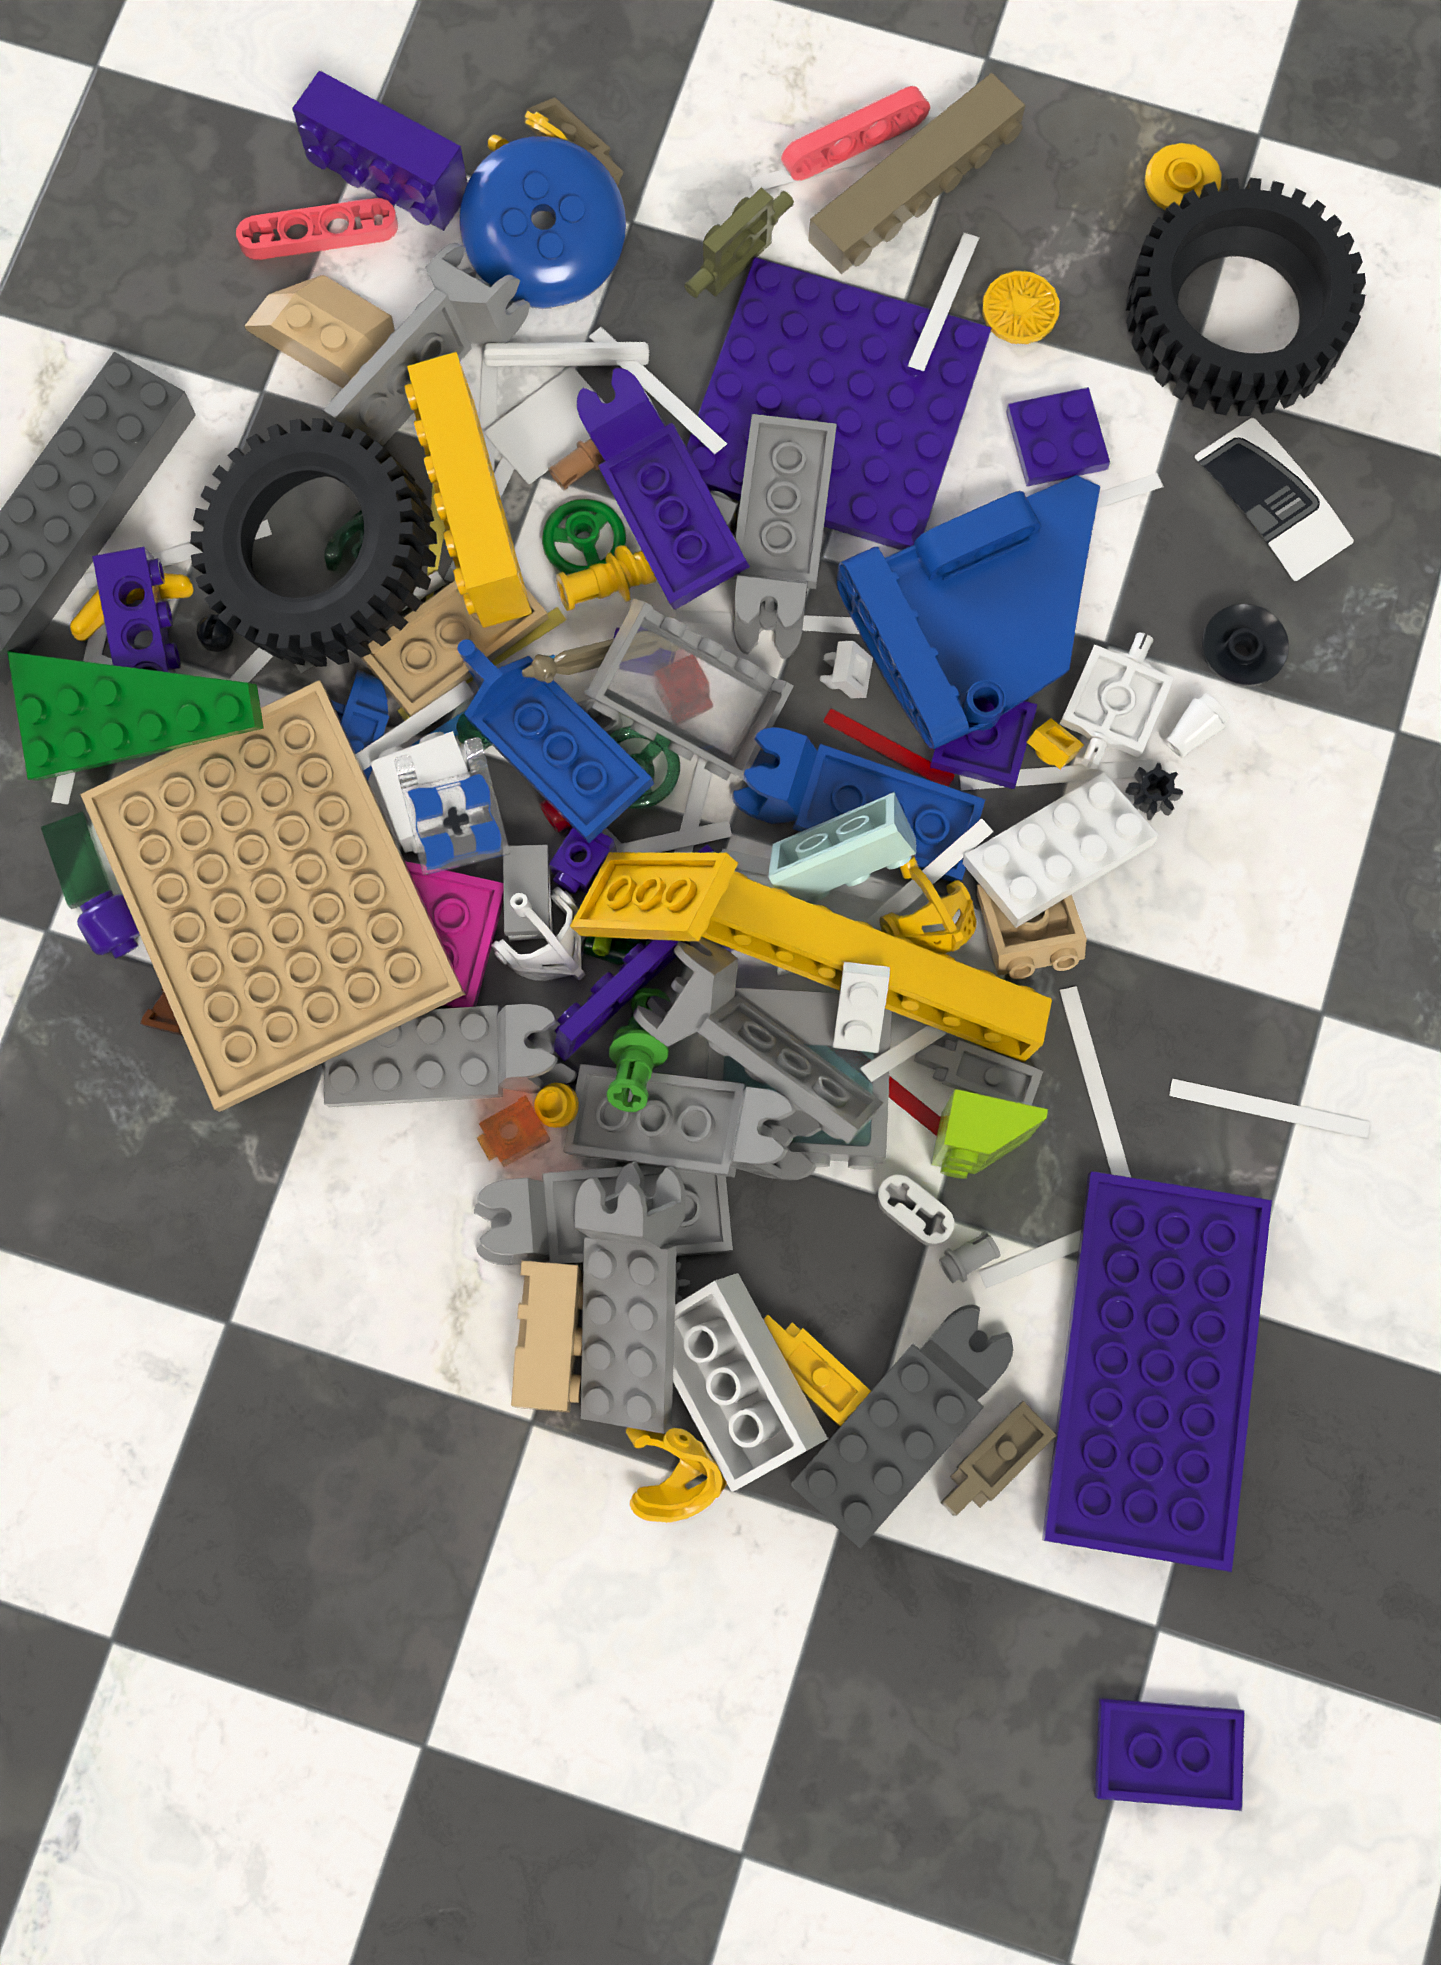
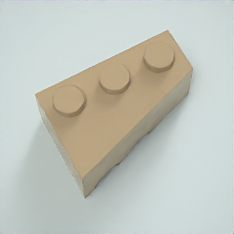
[511,1261,583,1413]

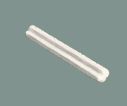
[484,342,649,367]

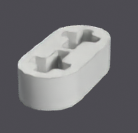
[877,1174,955,1246]

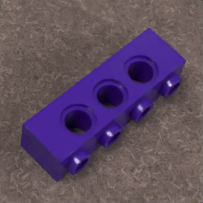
[92,547,181,673]

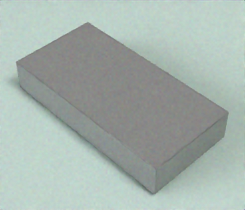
[503,845,550,936]

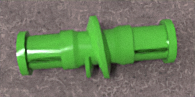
[606,988,671,1112]

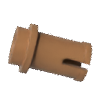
[548,439,604,491]

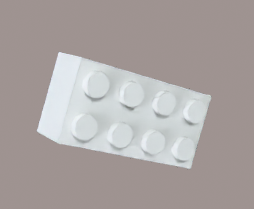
[673,1273,828,1492]

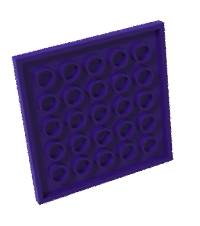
[687,257,992,550]

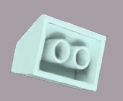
[768,792,916,903]

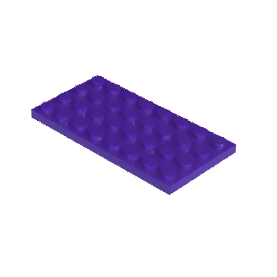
[1042,1171,1272,1572]

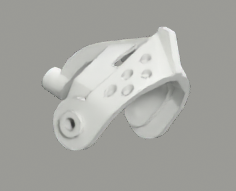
[491,887,586,981]

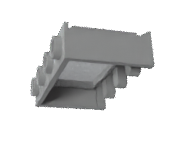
[584,599,794,780]

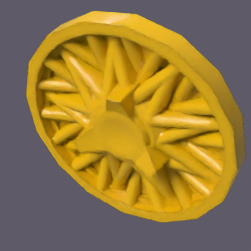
[1144,143,1222,210]
[982,271,1060,344]

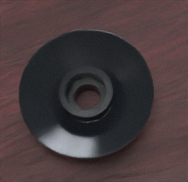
[1202,604,1289,687]

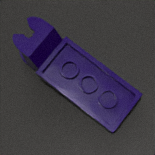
[577,368,750,610]
[554,844,734,1061]

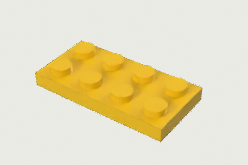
[570,852,738,942]

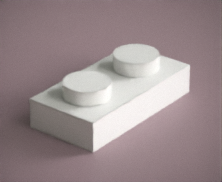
[833,962,890,1053]

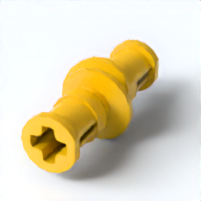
[556,545,657,611]

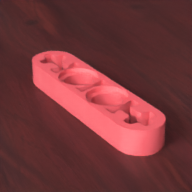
[781,86,930,181]
[236,198,398,260]

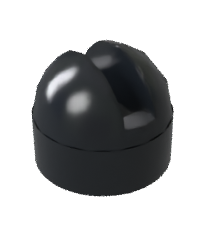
[197,614,234,652]

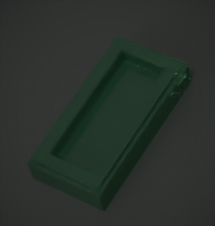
[41,812,113,909]

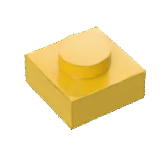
[1027,718,1084,769]

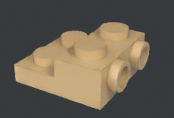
[977,885,1087,979]

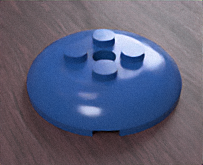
[460,136,626,309]

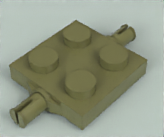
[684,187,794,298]

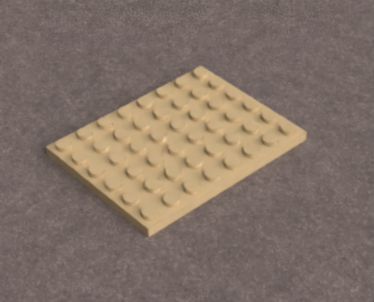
[80,680,465,1112]

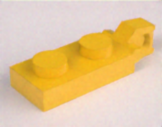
[763,1315,871,1426]

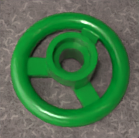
[542,499,626,575]

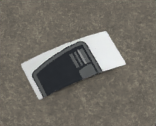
[1195,418,1353,581]

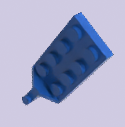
[457,639,654,843]

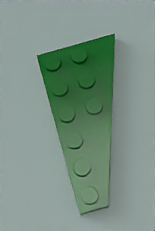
[7,652,264,781]

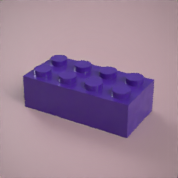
[292,70,468,231]

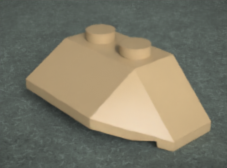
[245,275,395,388]

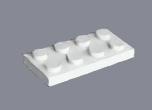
[963,772,1159,928]

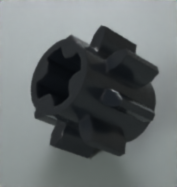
[1125,763,1183,821]

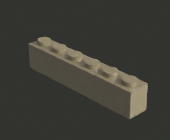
[808,73,1025,274]

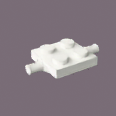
[1060,633,1175,769]

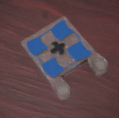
[394,737,510,876]

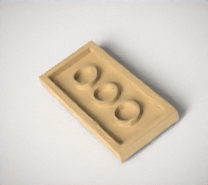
[361,580,548,717]

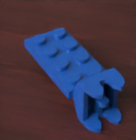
[732,728,985,882]

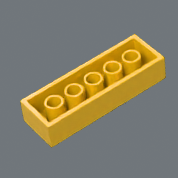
[404,352,532,628]

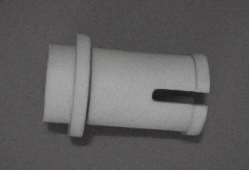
[939,1231,1001,1283]

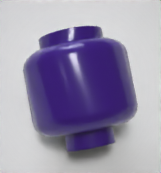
[77,890,140,959]

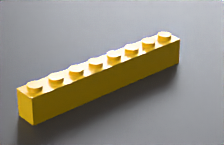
[701,872,1052,1062]

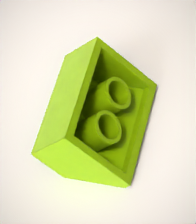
[931,1089,1048,1179]

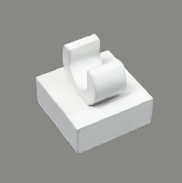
[820,641,873,698]

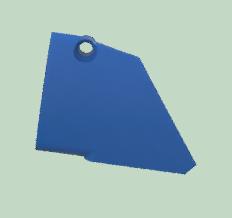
[836,475,1101,750]

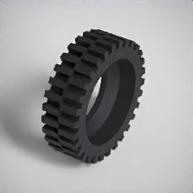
[1126,178,1366,416]
[190,418,437,667]

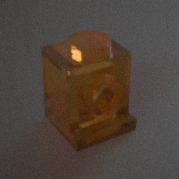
[476,1095,551,1167]

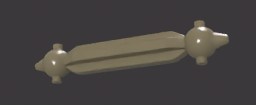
[522,631,679,683]

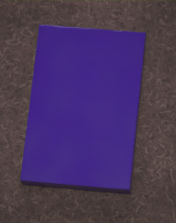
[1095,1698,1245,1811]

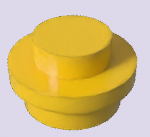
[534,1083,579,1128]

